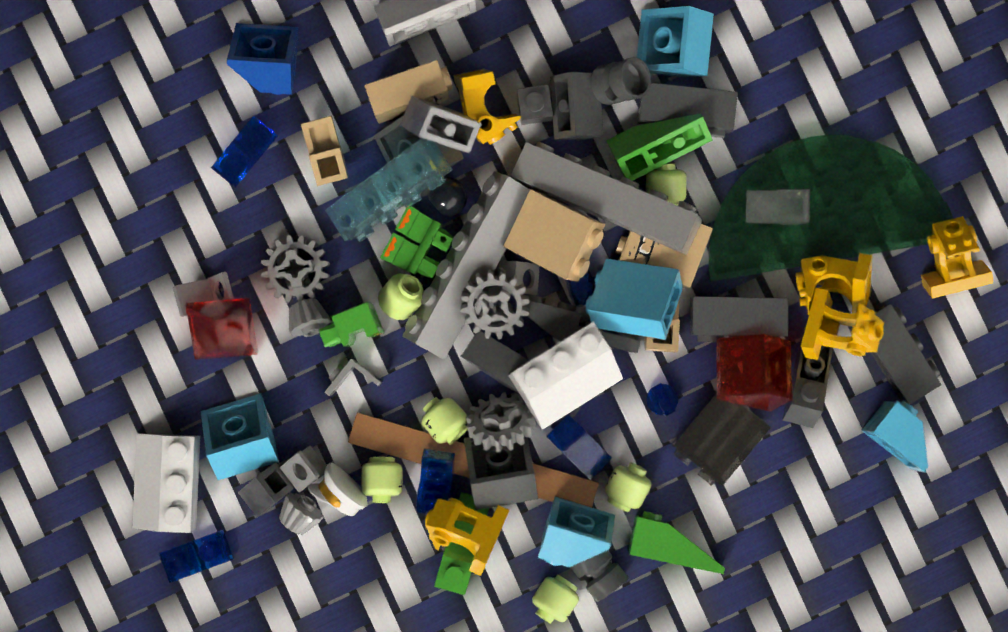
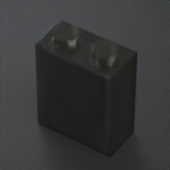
[671,387,771,486]

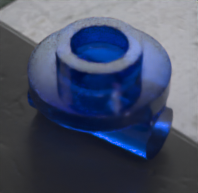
[646,383,678,416]

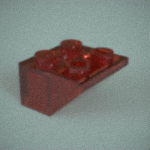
[716,334,793,412]

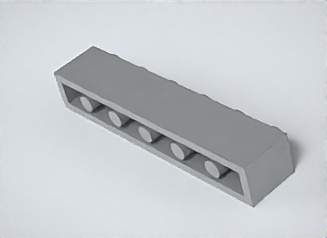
[510,141,702,255]
[402,171,530,360]

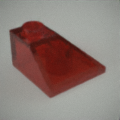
[186,298,258,360]

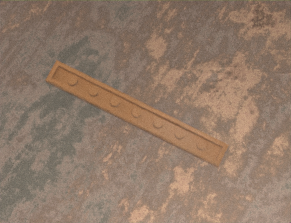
[348,412,599,508]

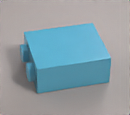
[586,258,683,340]

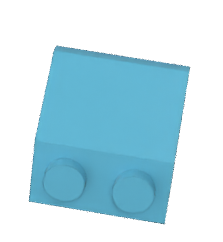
[637,6,714,77]
[200,393,279,480]
[861,400,928,472]
[538,497,615,567]

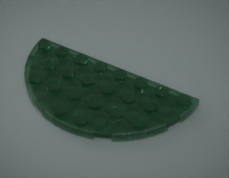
[708,135,953,282]

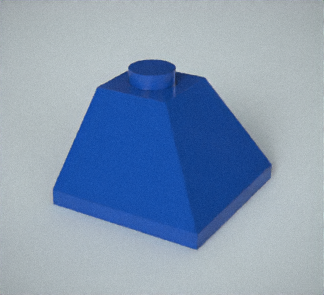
[227,23,298,95]

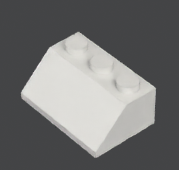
[374,0,476,46]
[508,322,623,430]
[132,433,200,533]

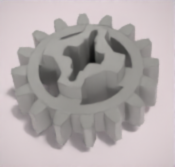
[261,235,330,303]
[460,269,530,339]
[466,392,536,452]

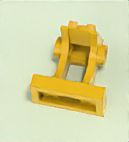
[454,69,521,145]
[921,216,993,298]
[796,253,873,315]
[801,288,884,360]
[425,498,509,576]

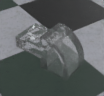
[746,189,810,225]

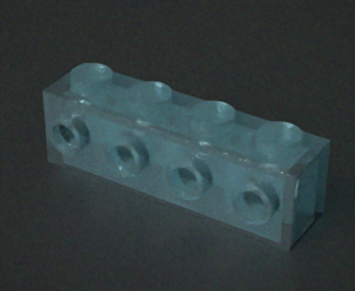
[325,139,452,242]

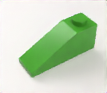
[606,113,713,181]
[434,492,489,595]
[628,511,725,574]

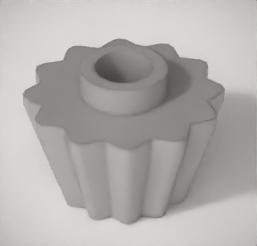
[289,298,332,337]
[279,492,324,535]

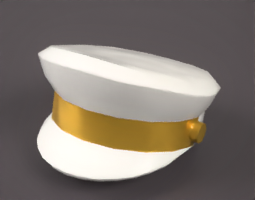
[308,462,368,516]

